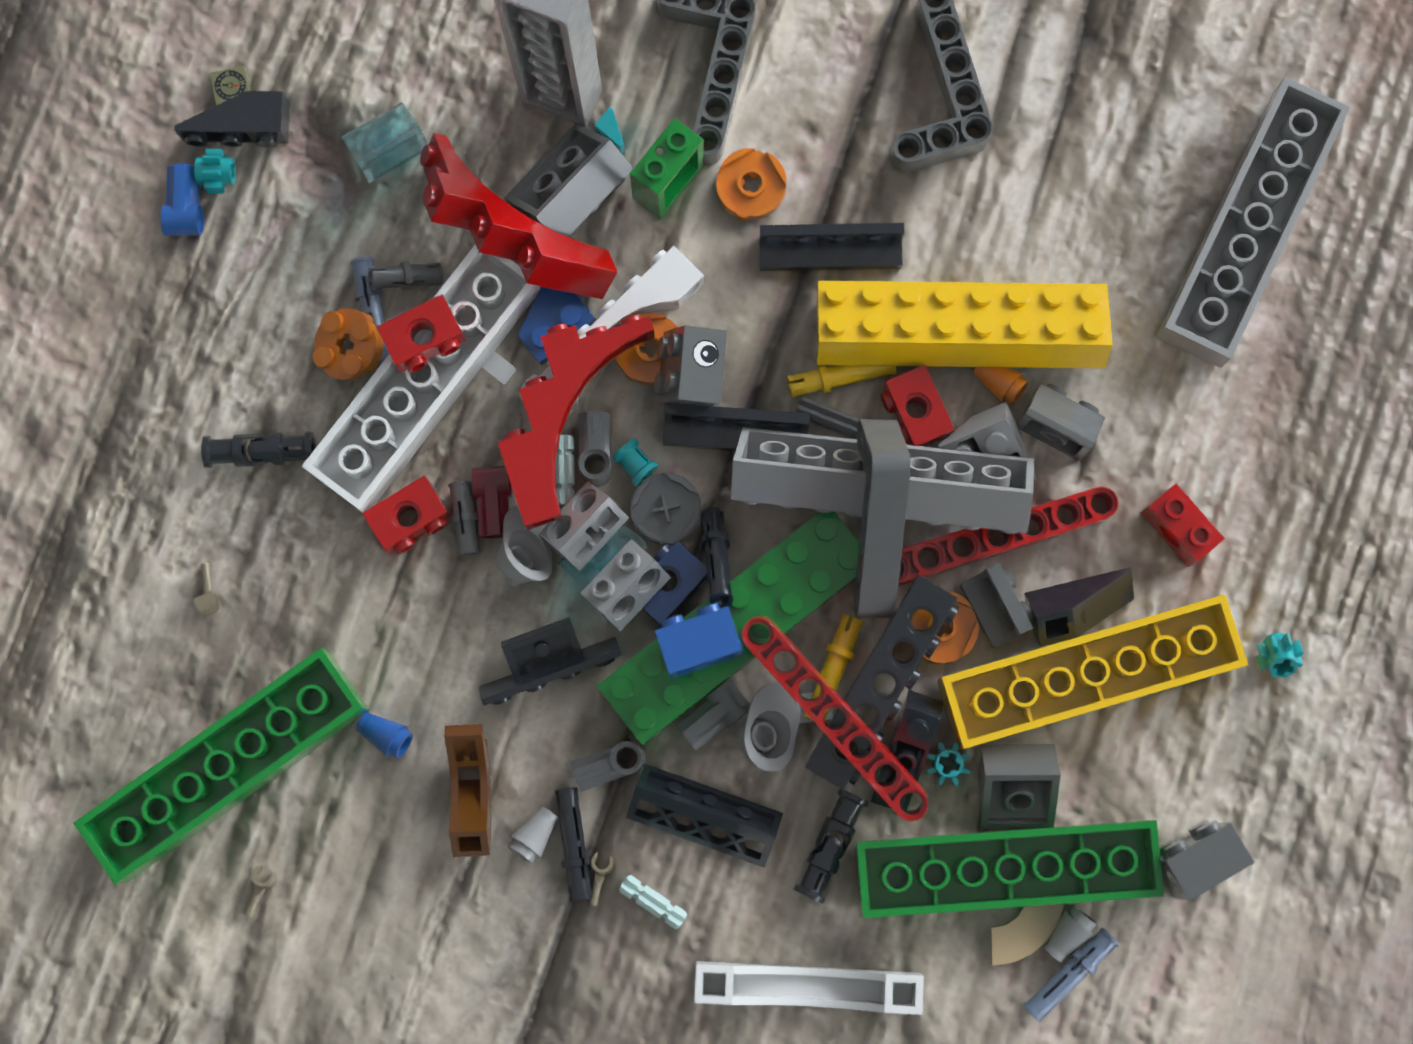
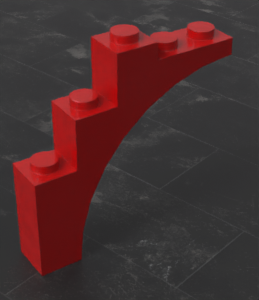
[420,133,618,300]
[497,315,655,530]

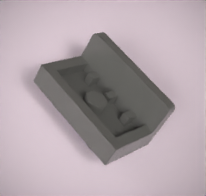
[960,562,1033,648]

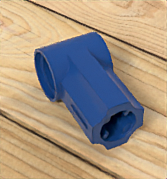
[160,164,204,236]

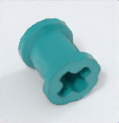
[612,438,659,486]

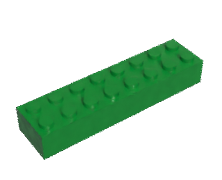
[597,511,859,746]
[73,648,370,885]
[854,820,1164,918]

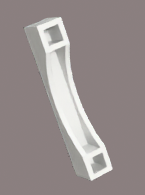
[519,246,704,416]
[694,961,924,1015]

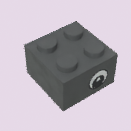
[654,325,727,406]
[1159,820,1255,901]

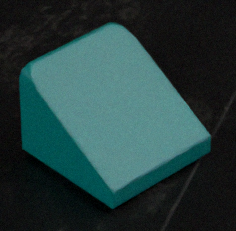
[594,107,625,156]

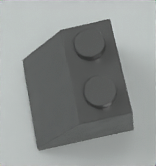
[1017,383,1105,461]
[978,744,1061,829]

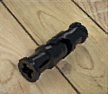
[201,431,316,468]
[793,788,869,904]

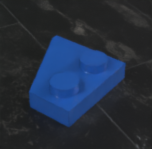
[518,287,596,365]

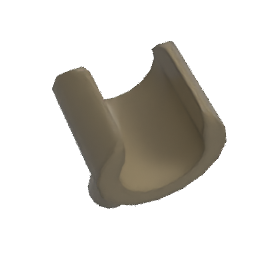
[194,563,220,617]
[588,853,613,906]
[244,865,277,918]

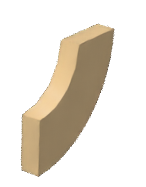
[990,904,1064,966]

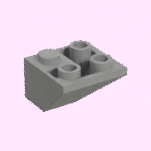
[939,402,1036,481]

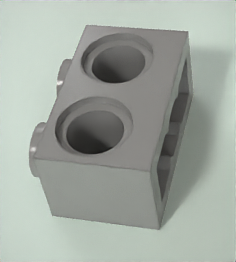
[539,481,629,571]
[580,539,671,631]

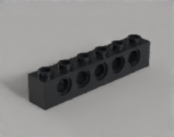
[805,574,960,790]

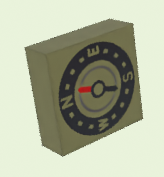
[210,65,251,105]

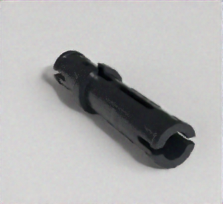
[701,507,733,608]
[554,787,593,902]

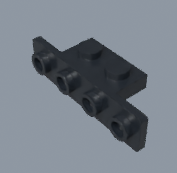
[479,617,622,705]

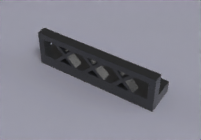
[759,223,904,271]
[663,402,810,451]
[626,763,783,868]

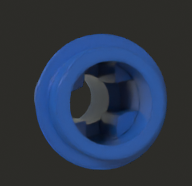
[356,712,413,759]

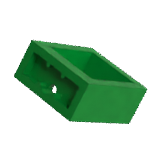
[629,118,704,220]

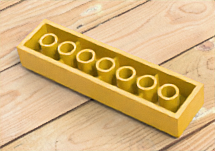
[816,281,1113,368]
[937,594,1248,750]

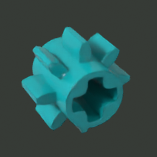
[194,149,236,194]
[1256,633,1304,678]
[925,742,970,786]

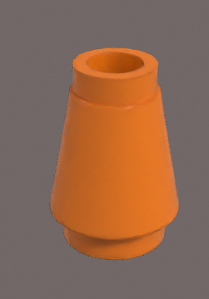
[973,367,1029,405]

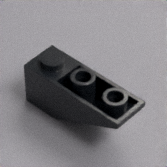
[174,91,290,148]
[1024,567,1134,647]
[871,690,944,810]

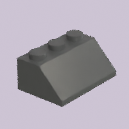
[504,123,633,238]

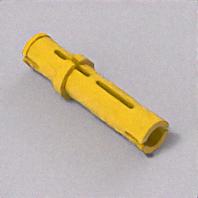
[786,365,897,398]
[803,614,864,721]

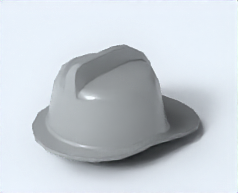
[495,505,552,587]
[738,683,801,772]

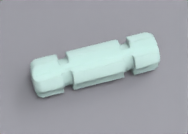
[556,435,575,506]
[619,875,687,929]

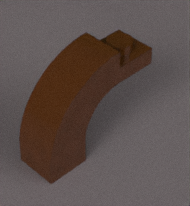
[444,724,492,857]

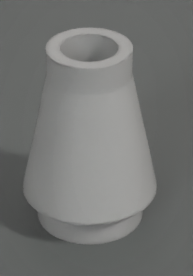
[508,806,559,864]
[1044,905,1097,962]

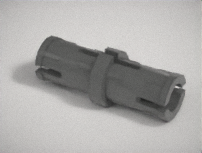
[368,262,444,291]
[448,481,481,556]

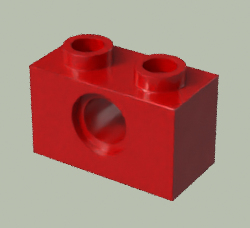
[376,294,466,373]
[880,365,955,447]
[362,475,451,555]
[1140,483,1225,567]

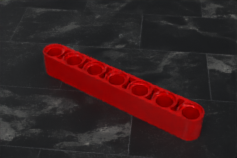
[898,486,1119,587]
[742,615,928,822]

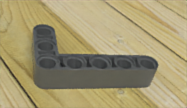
[656,0,756,166]
[890,0,993,173]
[854,419,911,618]

